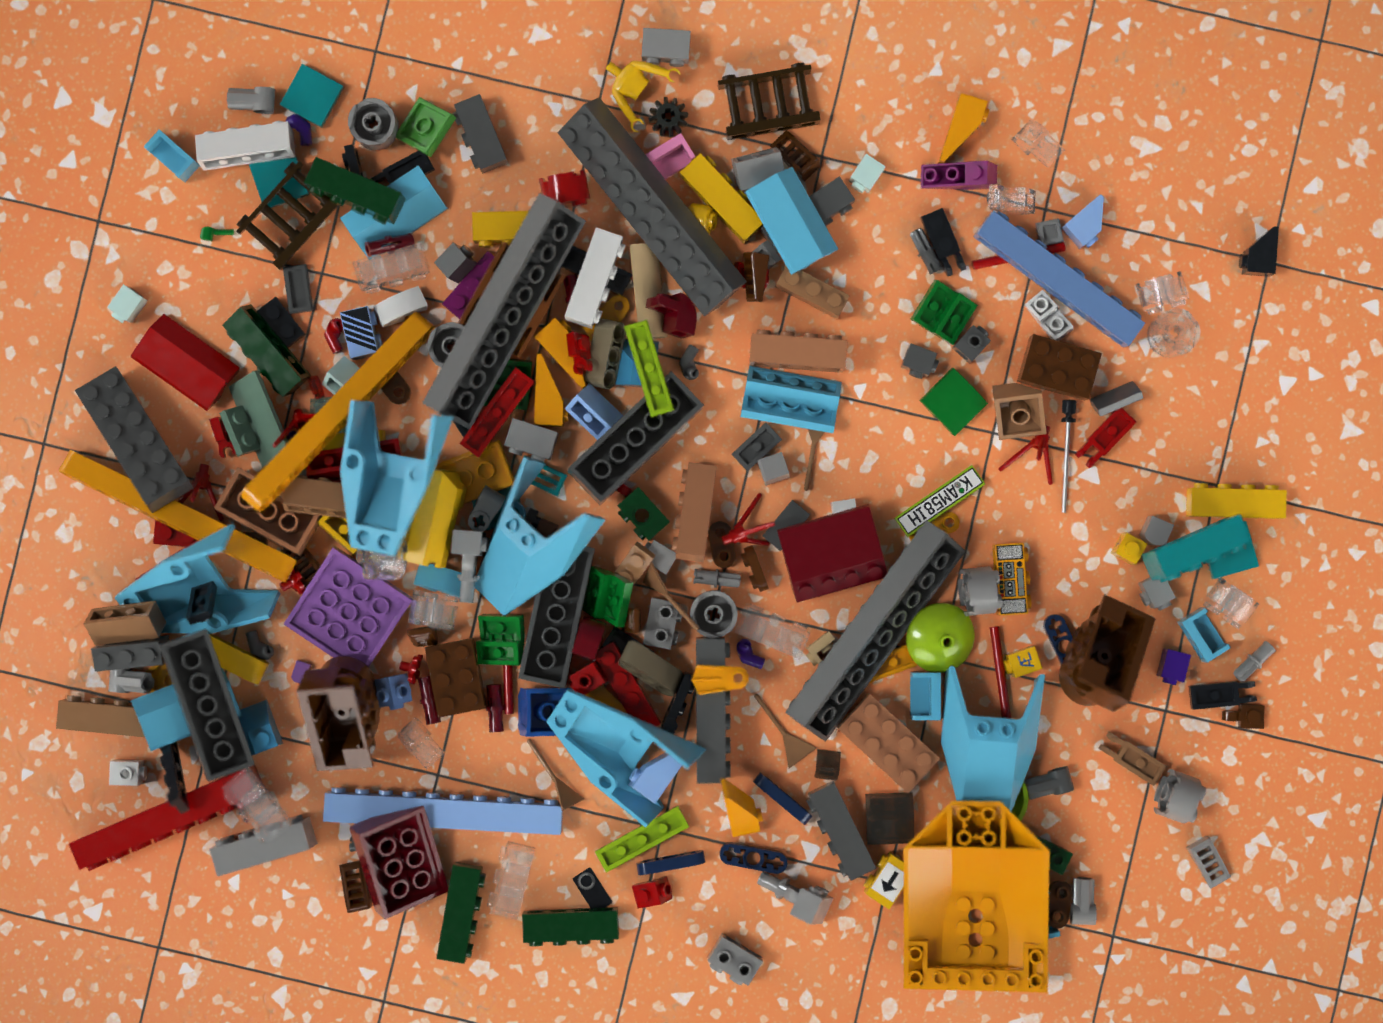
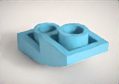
[413,564,461,598]

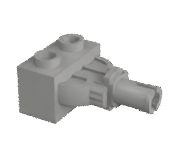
[451,530,490,603]
[757,872,834,925]

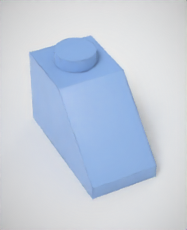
[1061,194,1104,249]

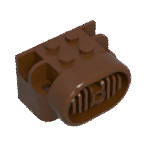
[1059,594,1156,712]
[296,656,381,771]

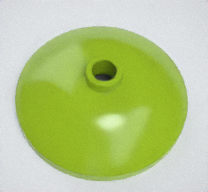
[906,603,975,673]

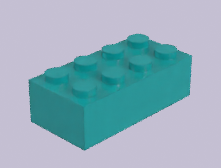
[1141,514,1252,583]

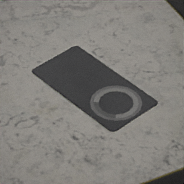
[573,867,612,908]

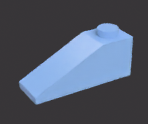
[628,740,693,804]

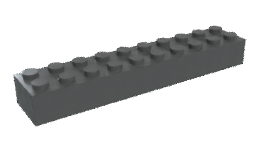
[557,97,747,316]
[422,193,586,429]
[785,520,966,742]

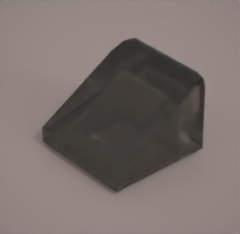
[814,749,841,780]

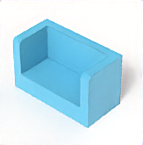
[144,129,200,182]
[1177,607,1231,663]
[910,672,941,720]

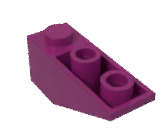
[921,160,997,190]

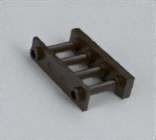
[718,63,821,141]
[236,161,338,270]

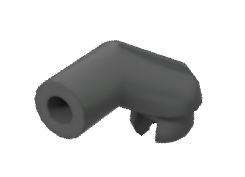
[679,344,699,380]
[245,630,274,660]

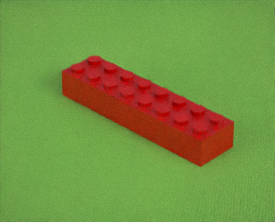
[68,765,266,871]

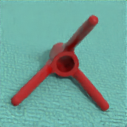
[272,408,316,448]
[998,425,1053,485]
[178,464,224,521]
[721,493,775,546]

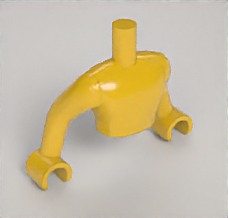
[605,60,681,133]

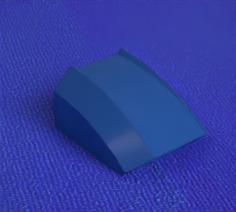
[518,688,572,737]

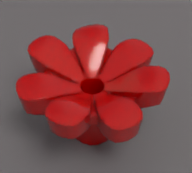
[279,568,305,595]
[399,654,423,685]

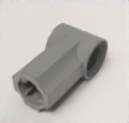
[227,86,275,114]
[108,668,155,693]
[1069,877,1097,925]

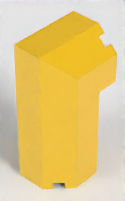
[396,468,467,568]

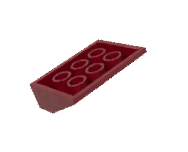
[777,504,887,603]
[349,805,449,920]

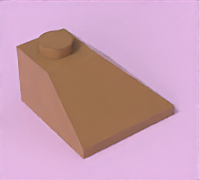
[992,383,1046,440]

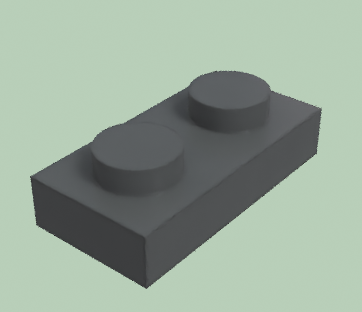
[731,423,782,472]

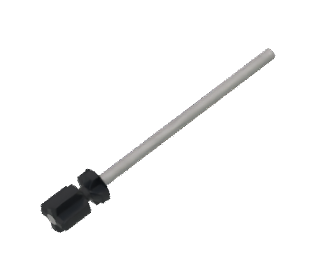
[1061,400,1077,513]

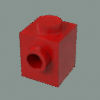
[569,660,608,695]

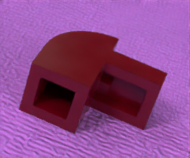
[646,293,697,339]
[572,616,607,660]

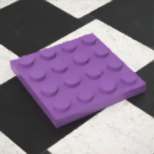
[284,546,414,667]

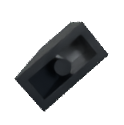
[1239,226,1279,277]

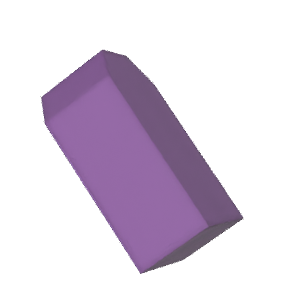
[291,660,312,684]

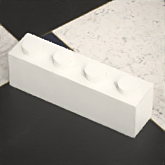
[195,121,296,171]
[565,227,626,329]

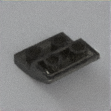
[865,792,914,845]

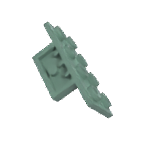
[219,370,288,468]

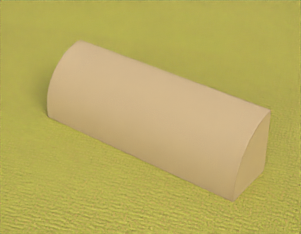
[629,243,668,339]

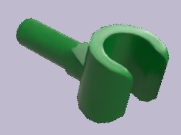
[200,226,234,242]

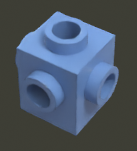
[375,673,413,710]

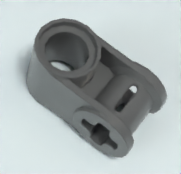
[468,485,506,532]

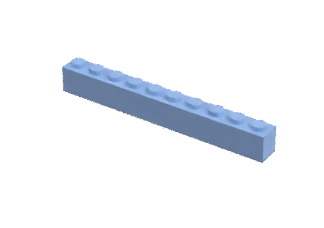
[323,787,563,835]

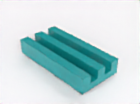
[515,455,568,497]

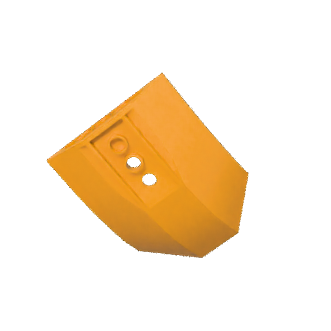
[903,800,1049,993]

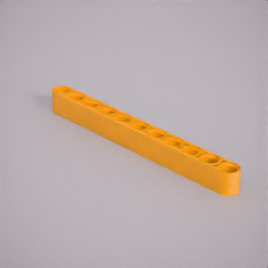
[241,312,436,512]
[58,450,297,583]

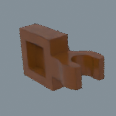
[1222,704,1265,729]

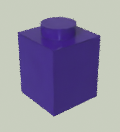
[1156,648,1191,685]

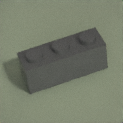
[452,94,508,174]
[91,635,170,672]

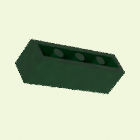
[304,157,406,225]
[222,304,311,397]
[436,862,486,964]
[522,907,619,947]

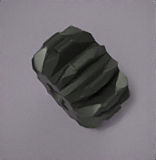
[649,97,688,138]

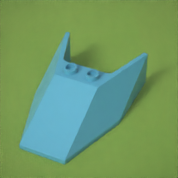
[340,400,454,556]
[475,456,605,616]
[115,523,281,634]
[941,666,1045,812]
[546,689,706,827]

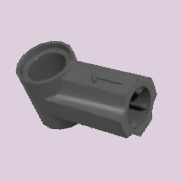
[1024,766,1074,800]

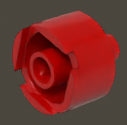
[539,170,590,207]

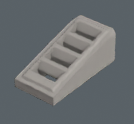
[1186,836,1231,889]

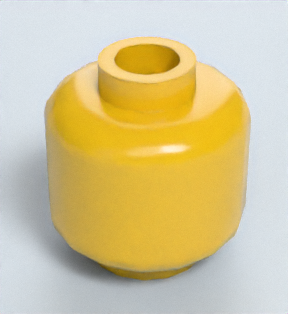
[688,203,717,234]

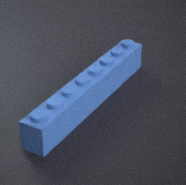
[973,211,1145,348]

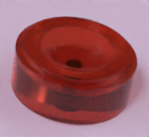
[308,375,325,400]

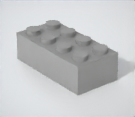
[209,814,318,877]

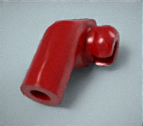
[324,318,343,354]

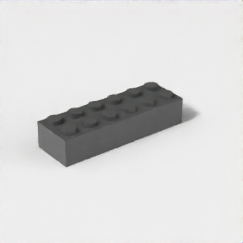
[74,366,193,513]
[567,371,704,505]
[518,547,596,688]
[158,628,255,782]
[696,637,731,783]

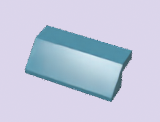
[340,165,448,261]
[745,167,838,275]
[740,366,842,433]
[131,668,242,751]

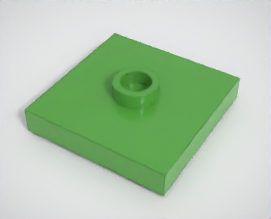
[396,97,456,157]

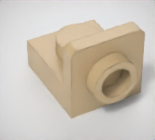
[806,631,835,666]

